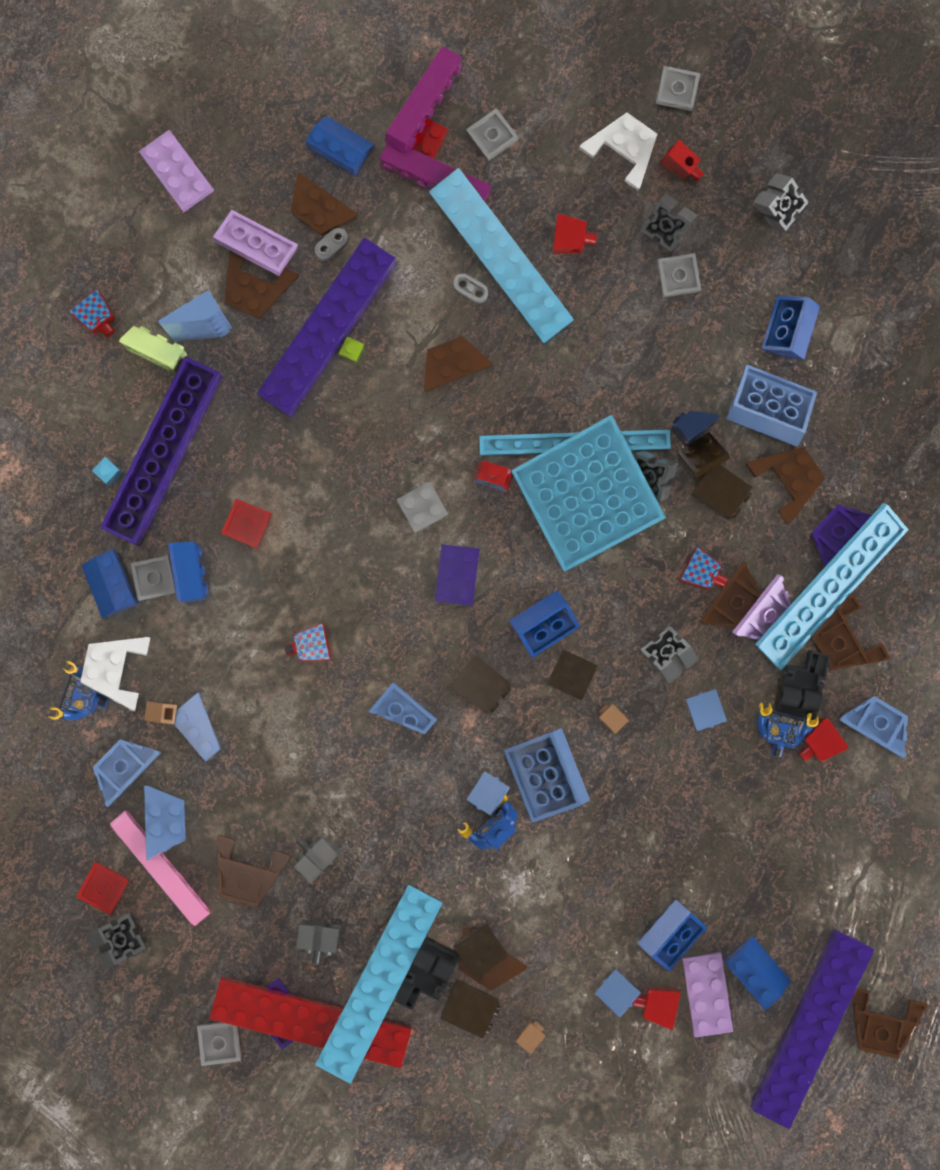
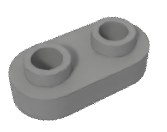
[315,228,348,261]
[453,274,488,304]

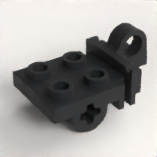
[776,650,831,720]
[395,938,460,1010]

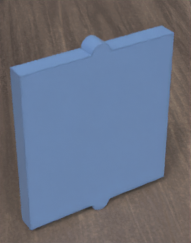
[686,689,727,731]
[467,771,510,816]
[595,969,641,1017]

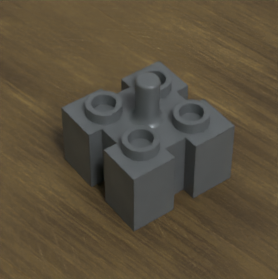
[753,173,809,231]
[640,193,697,252]
[634,451,678,502]
[641,626,699,684]
[294,835,341,883]
[87,913,146,970]
[296,920,342,964]

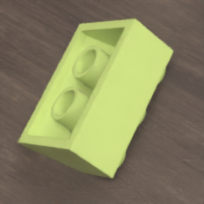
[119,326,187,374]

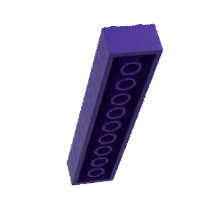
[257,237,397,418]
[100,356,223,547]
[750,929,875,1129]

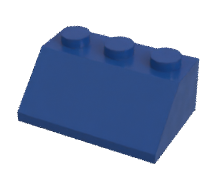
[305,116,375,177]
[761,296,820,359]
[168,541,209,603]
[81,550,138,619]
[509,590,580,658]
[637,900,708,972]
[723,936,791,1010]

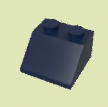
[671,411,720,447]

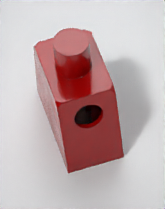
[659,140,704,182]
[552,214,597,254]
[798,717,849,762]
[632,988,681,1030]

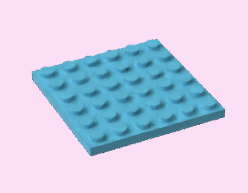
[511,415,666,572]

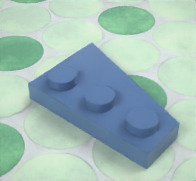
[369,682,437,734]
[174,692,221,762]

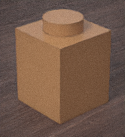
[144,701,177,724]
[598,704,629,734]
[515,1020,546,1054]

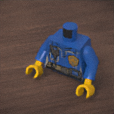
[48,661,109,720]
[757,703,819,757]
[458,795,518,850]

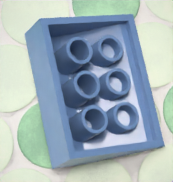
[158,290,232,342]
[726,365,817,446]
[504,728,590,823]

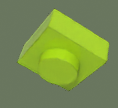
[339,337,364,363]

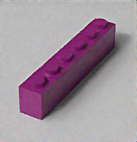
[385,46,462,153]
[379,144,492,203]

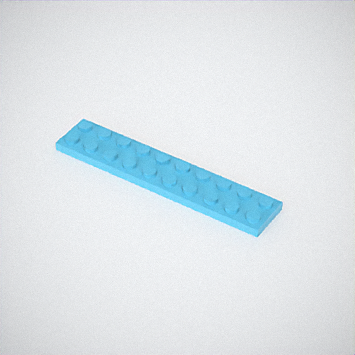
[429,168,574,343]
[755,503,908,670]
[315,885,442,1084]

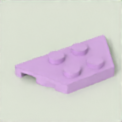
[732,574,791,639]

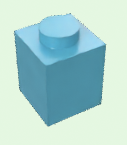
[92,457,123,487]

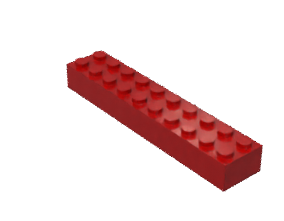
[209,976,412,1068]

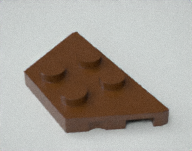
[291,173,358,236]
[424,336,493,392]
[700,561,762,628]
[458,926,527,991]

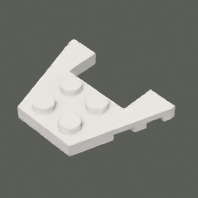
[579,113,657,191]
[80,637,150,711]

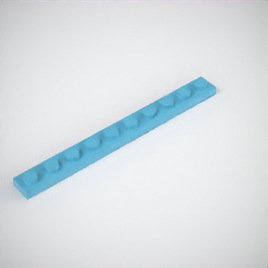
[479,430,671,456]

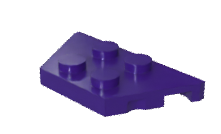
[811,505,872,568]

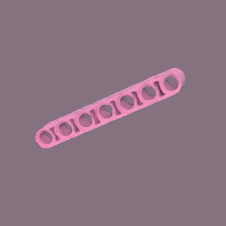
[110,810,211,926]

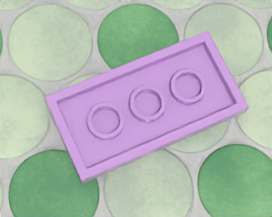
[139,130,214,212]
[213,210,298,276]
[682,952,733,1037]

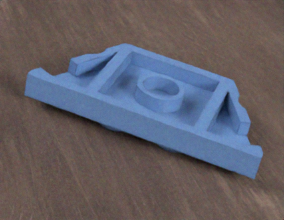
[838,696,908,759]
[93,739,161,807]
[144,786,186,860]

